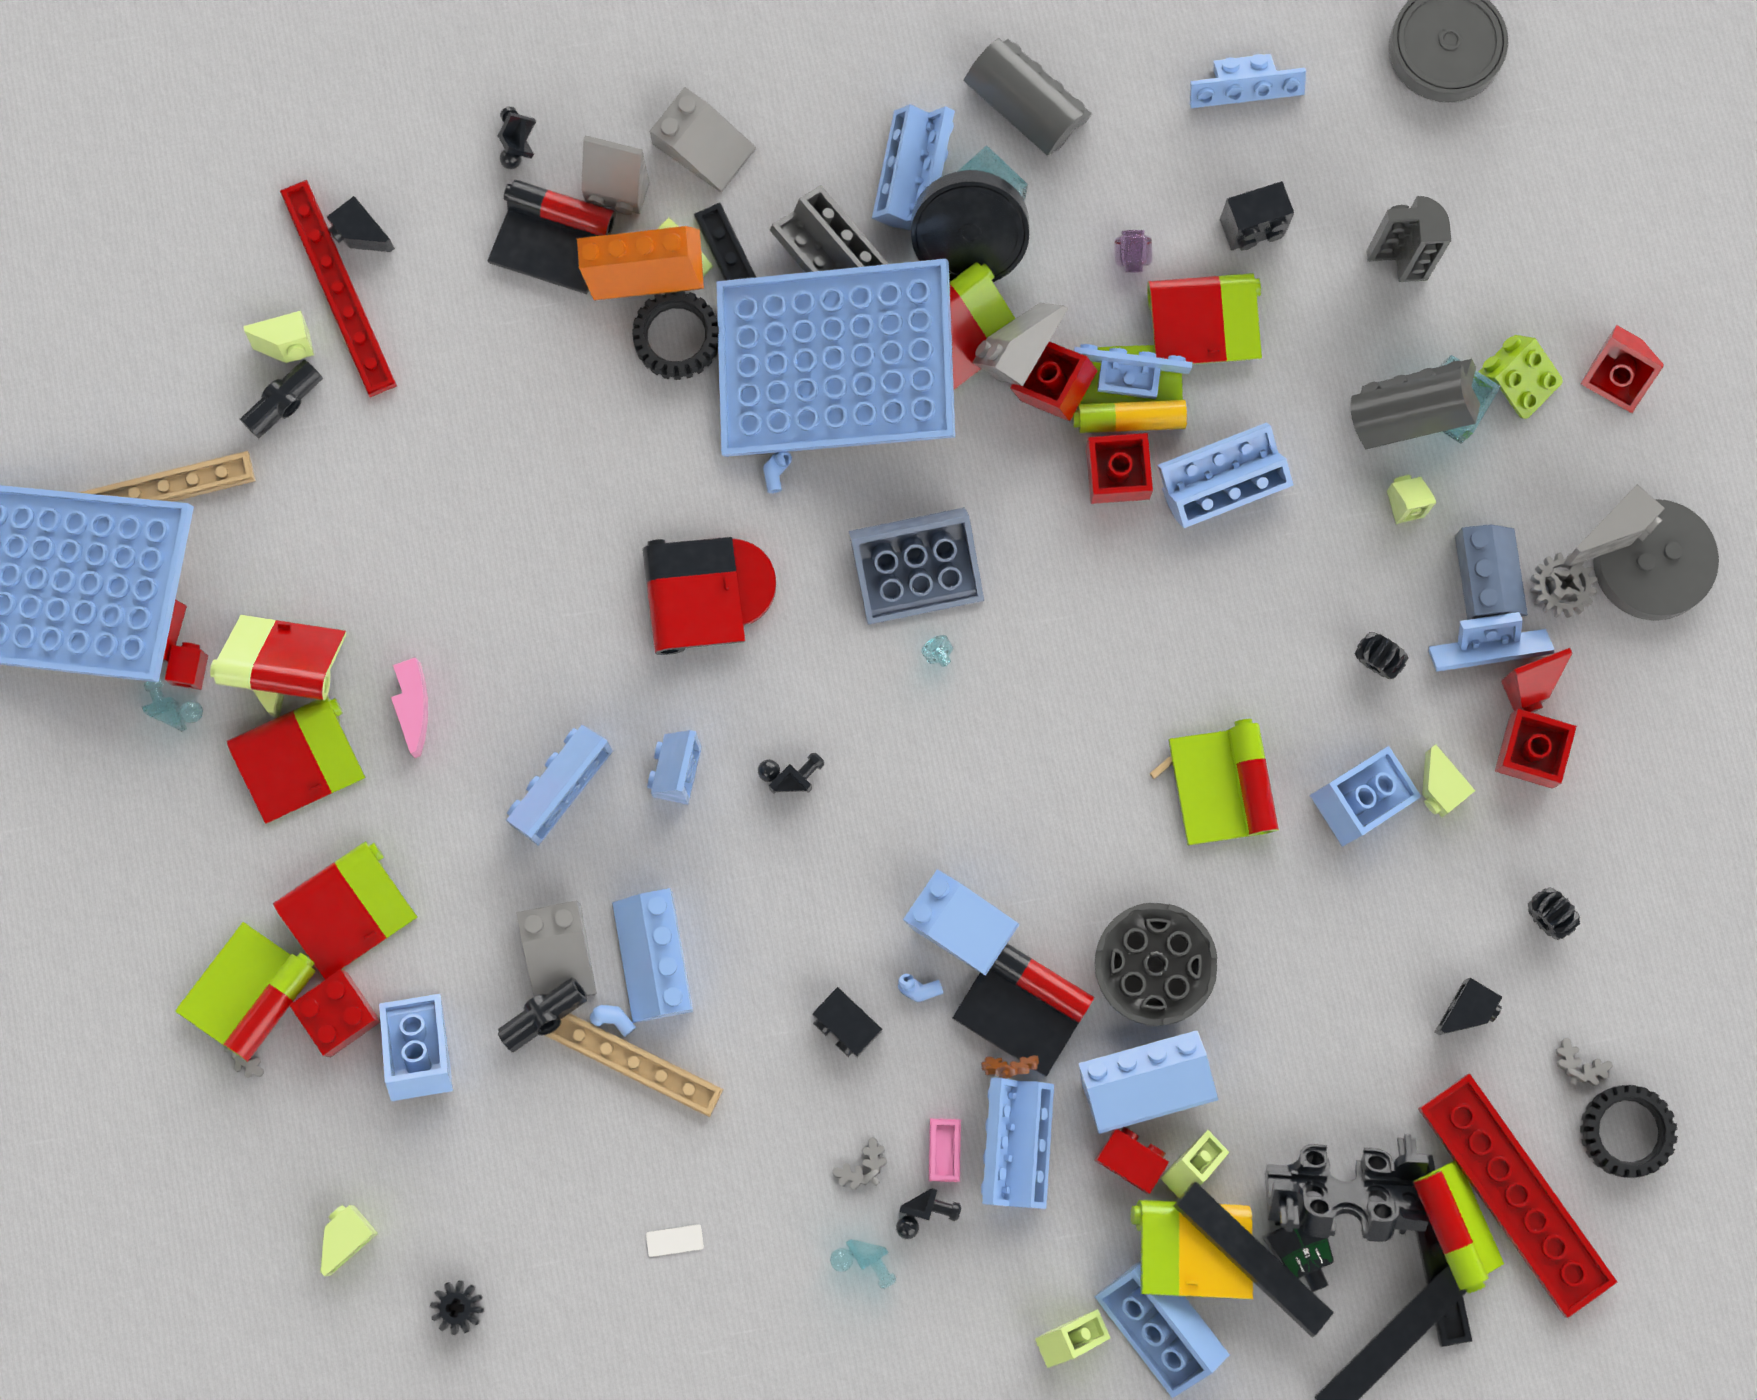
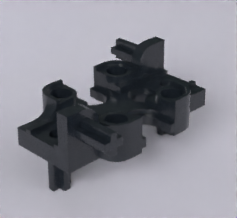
[1265,1134,1429,1242]

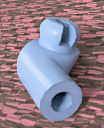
[763,452,792,493]
[898,974,944,1002]
[590,1005,636,1037]

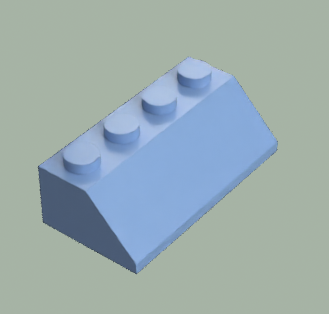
[506,725,613,846]
[612,888,693,1023]
[1079,1030,1218,1134]
[1095,1261,1230,1398]

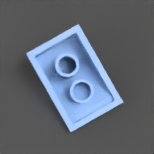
[647,730,702,805]
[1310,746,1421,847]
[903,869,1019,976]
[379,994,453,1101]

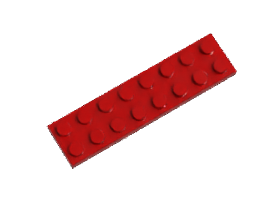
[1418,1073,1618,1318]

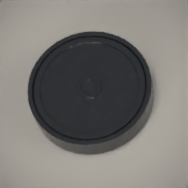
[911,170,1030,282]

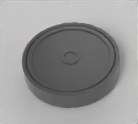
[1389,0,1508,103]
[1593,499,1719,621]

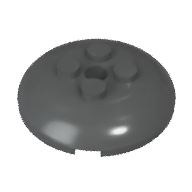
[1095,903,1218,1026]

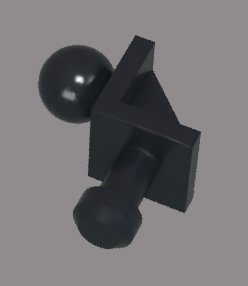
[498,106,536,169]
[758,753,824,794]
[896,1188,962,1239]

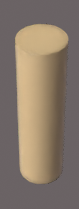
[1149,756,1173,779]

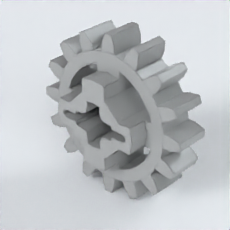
[1530,552,1598,618]

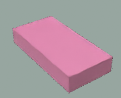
[929,1119,961,1182]

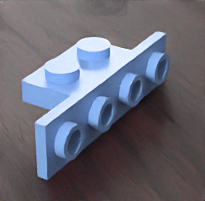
[1190,54,1306,108]
[1073,344,1193,399]
[1428,612,1555,672]

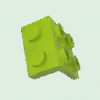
[1475,335,1563,419]

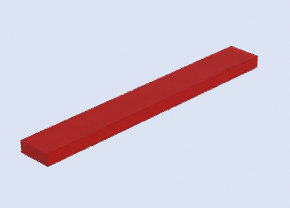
[280,180,397,398]

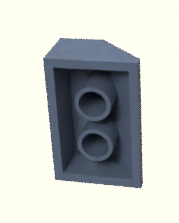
[1455,524,1528,620]

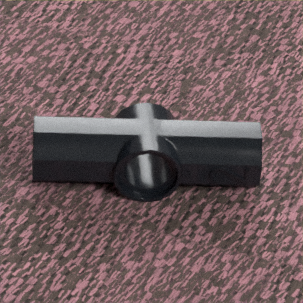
[240,359,323,439]
[498,977,588,1052]

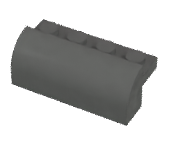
[963,38,1092,156]
[769,185,889,272]
[1367,196,1451,282]
[1351,358,1481,450]

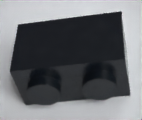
[812,987,883,1058]

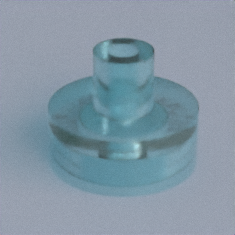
[921,635,953,667]

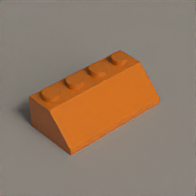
[577,226,704,301]

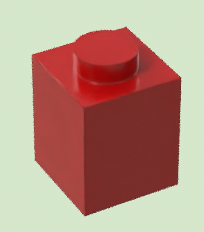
[165,642,209,690]

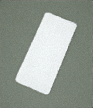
[646,1224,704,1257]

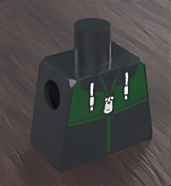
[1262,1227,1334,1292]

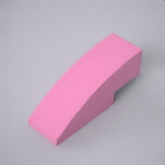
[391,657,428,758]

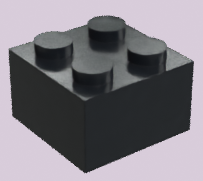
[1220,181,1294,251]

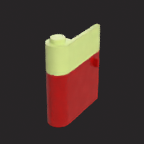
[210,615,346,700]

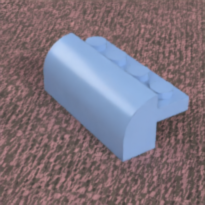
[872,104,955,230]
[1158,422,1294,528]
[981,1078,1054,1209]

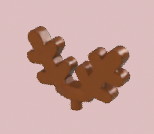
[981,1056,1039,1079]

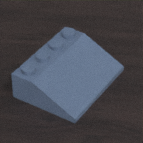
[848,507,985,625]

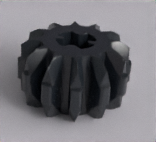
[1354,632,1408,679]
[1528,887,1580,940]
[430,1280,485,1335]

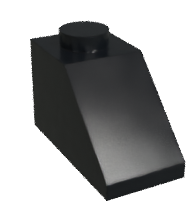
[327,196,395,252]
[1434,978,1502,1035]

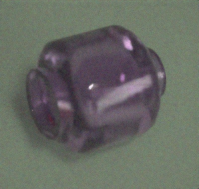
[1114,230,1153,273]

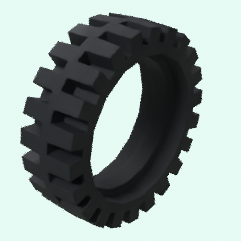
[632,291,719,380]
[1580,1085,1678,1178]

